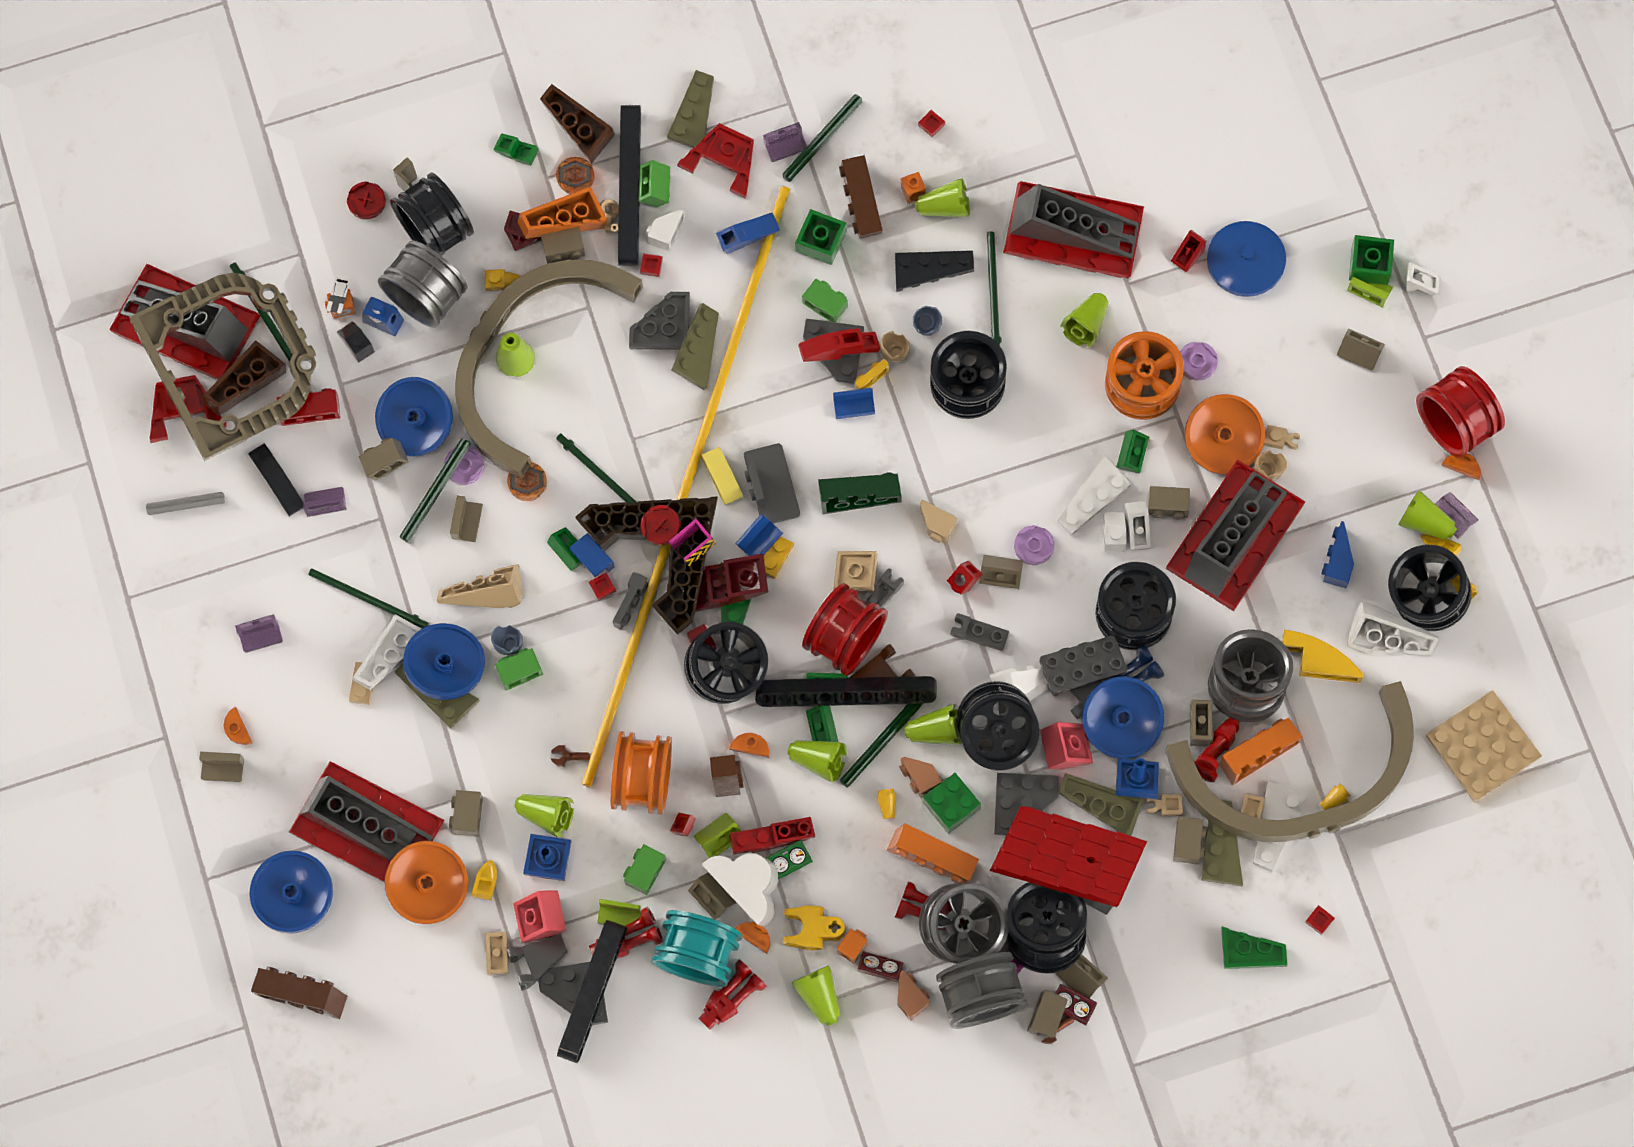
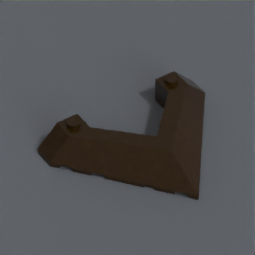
[575,496,718,635]

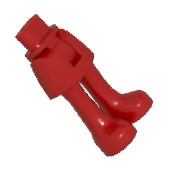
[1194,718,1240,783]
[894,881,964,930]
[589,907,664,958]
[698,959,767,1030]

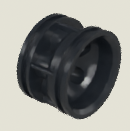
[930,331,1007,419]
[1095,562,1176,650]
[956,681,1040,771]
[1007,882,1087,974]

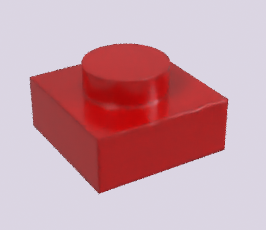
[918,110,945,137]
[640,253,663,277]
[589,573,616,601]
[670,812,696,837]
[1305,905,1335,935]

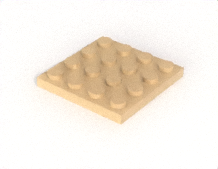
[1426,690,1542,802]

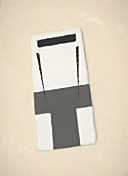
[326,277,350,314]

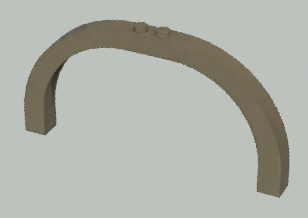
[455,259,643,479]
[1165,681,1414,842]

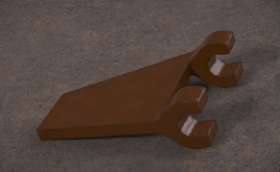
[849,644,915,678]

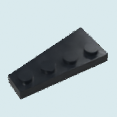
[895,251,974,292]

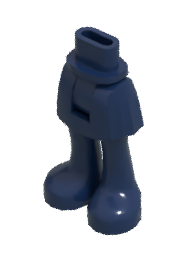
[1114,644,1165,682]

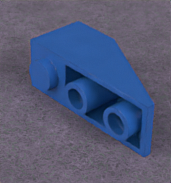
[716,212,780,254]
[1321,521,1354,589]

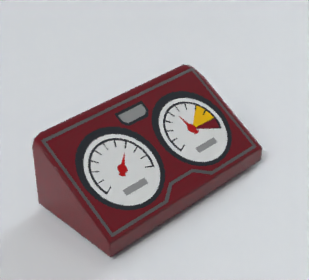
[858,951,903,983]
[1055,984,1097,1026]

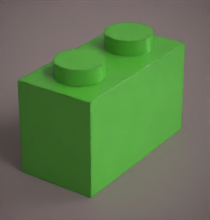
[639,160,670,208]
[802,279,848,322]
[495,648,543,691]
[623,844,667,895]

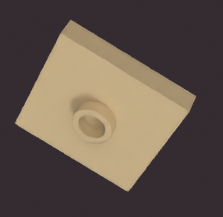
[833,551,878,591]

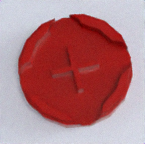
[347,181,386,219]
[640,505,681,546]

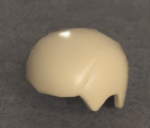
[880,331,911,362]
[1255,450,1287,480]

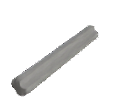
[146,492,225,515]

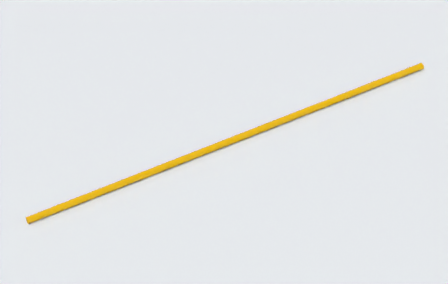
[582,186,790,787]

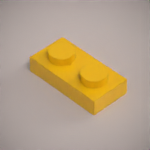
[855,359,890,390]
[764,536,794,579]

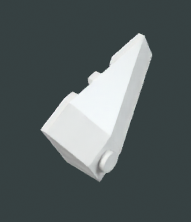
[1347,601,1439,655]
[990,666,1049,715]

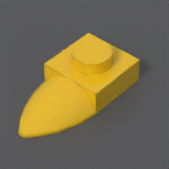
[485,269,521,291]
[1421,534,1461,556]
[471,860,497,901]

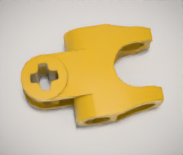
[783,905,846,951]

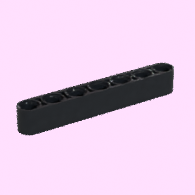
[557,920,627,1063]

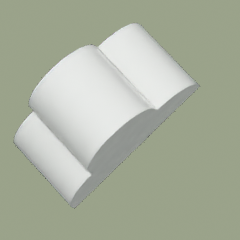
[702,853,778,927]

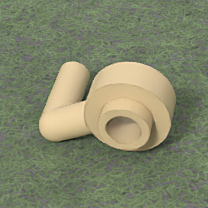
[600,199,619,232]

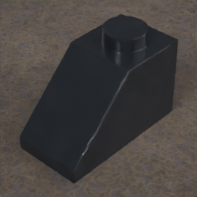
[337,321,375,363]

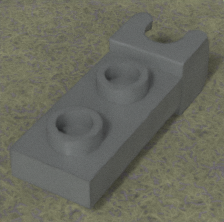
[861,568,904,608]
[613,572,648,630]
[950,613,1009,652]

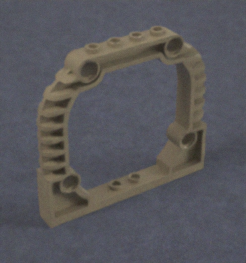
[129,273,316,461]

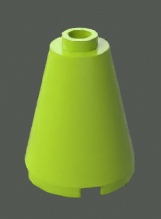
[915,178,970,217]
[1060,293,1109,347]
[496,333,535,377]
[1398,490,1457,540]
[904,704,962,745]
[787,740,847,782]
[514,794,574,837]
[792,965,841,1026]

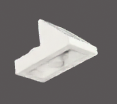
[1407,263,1440,295]

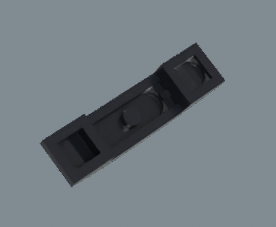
[248,443,306,517]

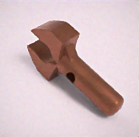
[551,745,590,767]
[1037,1016,1074,1044]

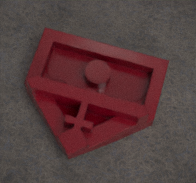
[504,210,542,251]

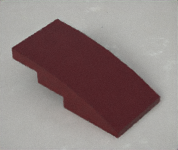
[695,554,769,612]

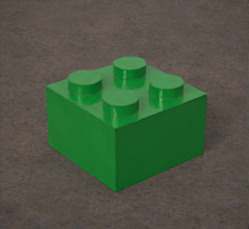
[795,209,847,265]
[1349,235,1394,285]
[923,773,981,834]

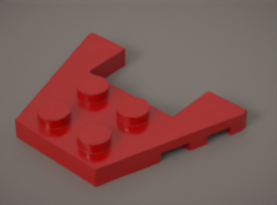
[677,123,754,198]
[149,375,227,443]

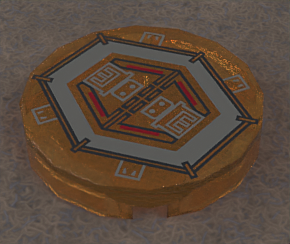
[556,157,595,194]
[507,462,547,501]

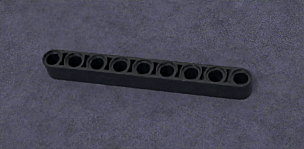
[618,105,641,266]
[755,676,937,707]

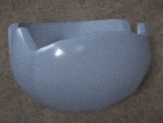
[913,306,943,336]
[491,625,523,655]

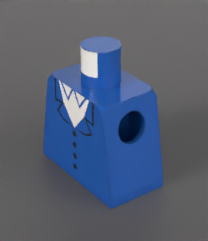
[362,297,404,337]

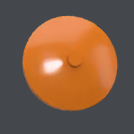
[1184,394,1265,474]
[384,841,468,924]

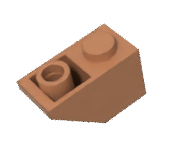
[899,757,943,798]
[897,970,931,1021]

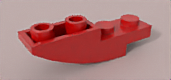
[798,328,881,362]
[729,817,815,855]

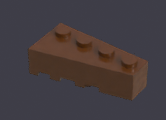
[540,84,615,164]
[839,155,883,239]
[203,340,286,416]
[710,755,744,797]
[250,966,348,1019]

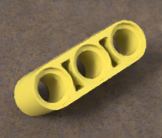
[701,447,743,505]

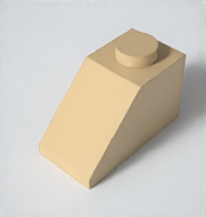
[920,500,957,544]

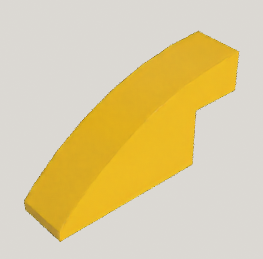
[1282,629,1363,683]

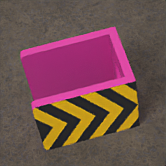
[669,519,716,566]

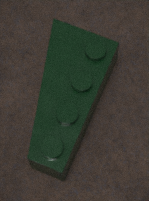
[818,472,902,515]

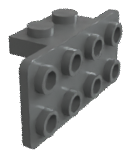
[744,443,800,524]
[1039,636,1127,694]

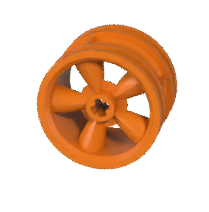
[1105,331,1184,420]
[610,731,672,815]

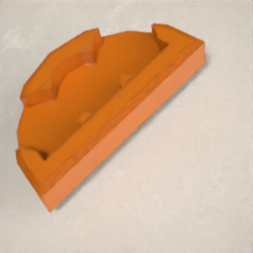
[1441,453,1481,480]
[223,707,253,745]
[729,733,769,758]
[735,922,770,954]

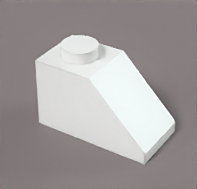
[646,209,685,251]
[1125,501,1151,550]
[1104,512,1126,552]

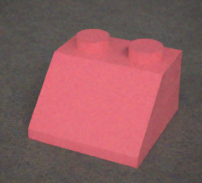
[1040,722,1093,770]
[513,890,566,943]

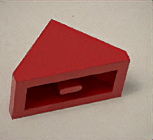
[1171,230,1207,272]

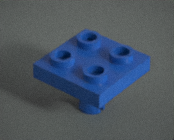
[1116,758,1159,799]
[523,834,572,881]

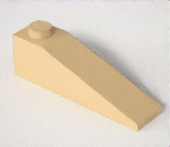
[437,564,523,608]

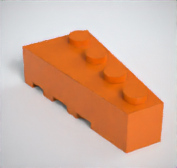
[518,186,607,239]
[1219,717,1303,785]
[886,823,979,884]

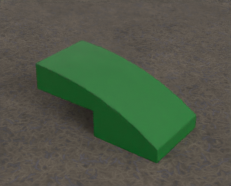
[493,133,539,166]

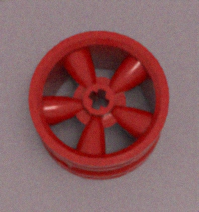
[1416,366,1505,457]
[802,583,888,676]

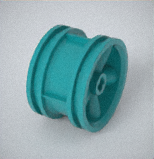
[651,910,743,987]

